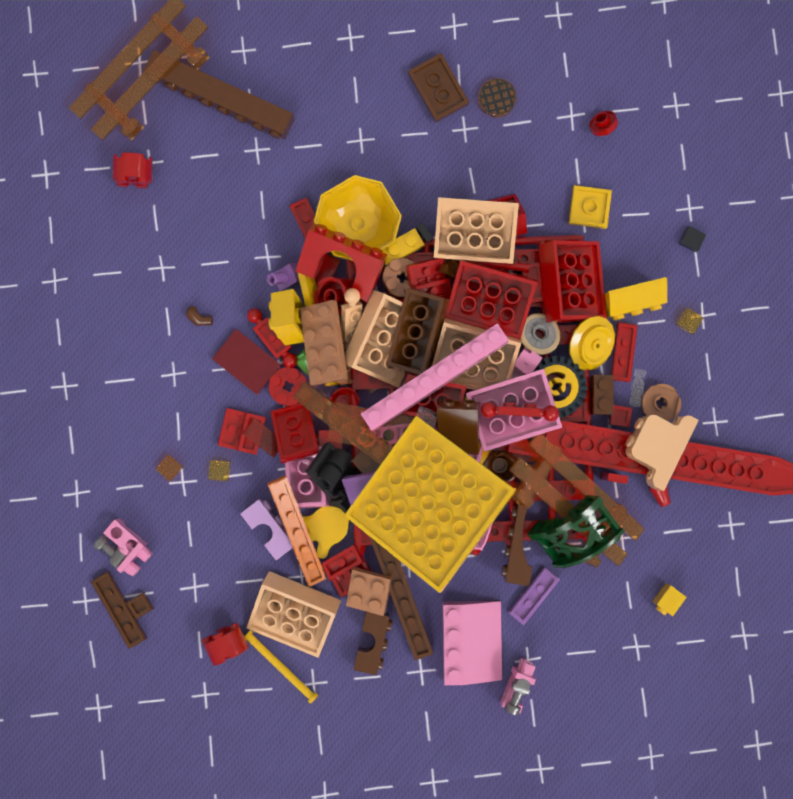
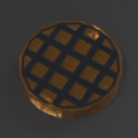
[478,78,517,118]

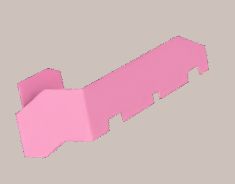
[511,348,542,379]

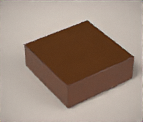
[126,592,154,619]

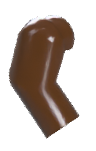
[186,306,213,326]

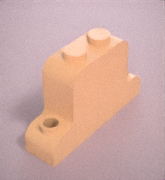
[625,415,699,491]

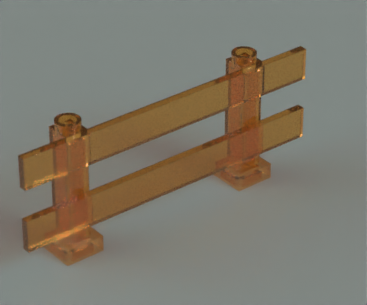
[69,0,210,141]
[509,434,644,568]

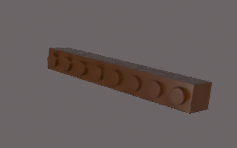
[144,50,295,139]

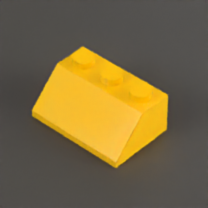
[605,277,667,321]

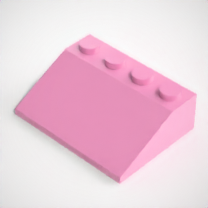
[466,369,562,451]
[442,601,502,685]

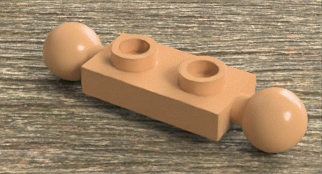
[341,288,362,348]

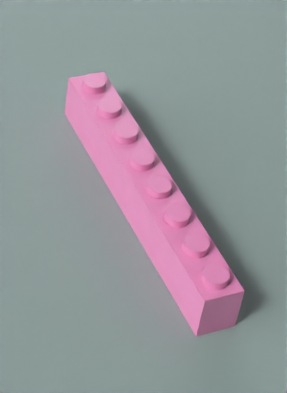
[361,323,509,432]

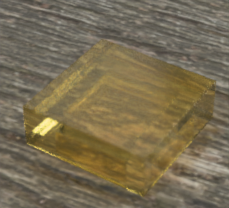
[208,460,230,481]

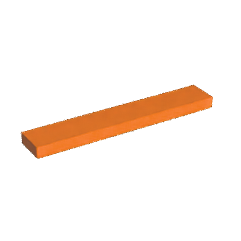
[267,475,327,587]

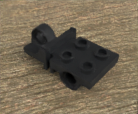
[305,442,362,514]

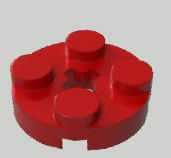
[269,367,308,406]

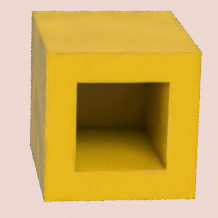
[652,583,687,616]

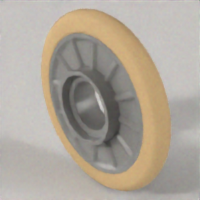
[521,313,560,355]

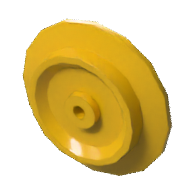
[569,316,615,370]

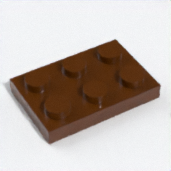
[408,53,469,123]

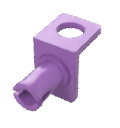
[267,262,299,291]

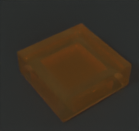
[155,454,183,482]

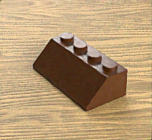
[386,288,450,375]

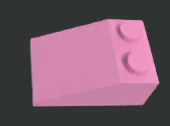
[285,446,330,509]

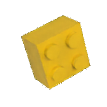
[269,289,305,345]

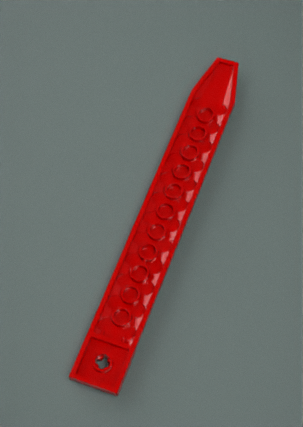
[507,420,793,496]

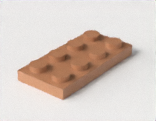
[299,300,348,386]

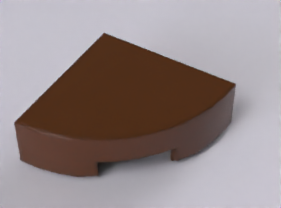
[439,259,460,279]

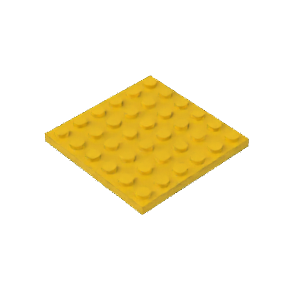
[344,416,516,593]

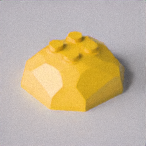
[314,175,402,261]

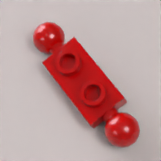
[247,308,298,368]
[481,402,559,422]

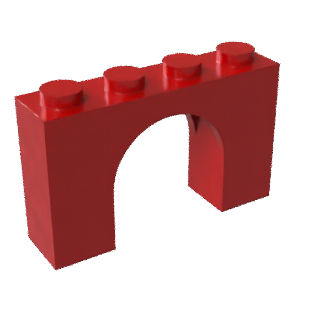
[296,223,388,302]

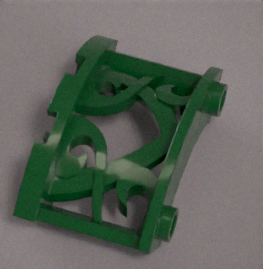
[527,495,625,569]

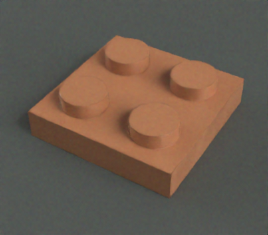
[346,567,392,616]

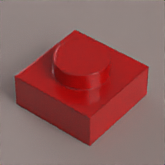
[609,405,632,427]

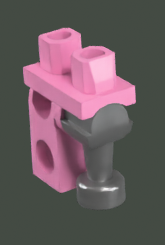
[93,518,153,576]
[500,658,536,716]

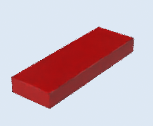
[289,197,315,239]
[611,322,638,383]

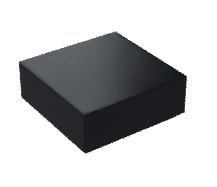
[416,223,433,244]
[679,226,706,253]

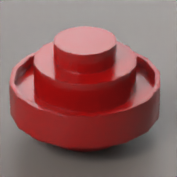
[589,110,618,136]

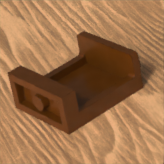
[437,399,482,455]

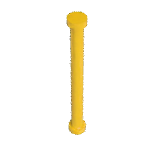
[244,630,318,704]

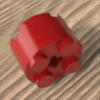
[112,153,153,189]
[314,277,360,316]
[201,622,249,666]

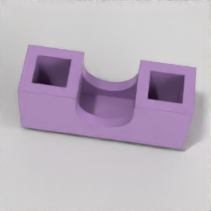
[241,499,292,560]

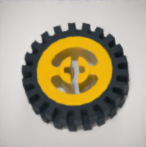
[533,356,588,418]

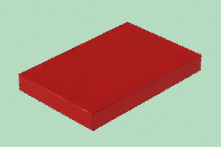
[270,401,320,464]

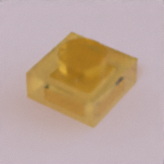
[676,308,704,335]

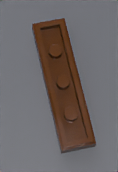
[91,571,147,649]

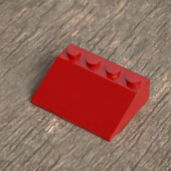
[538,240,607,323]
[445,260,538,339]

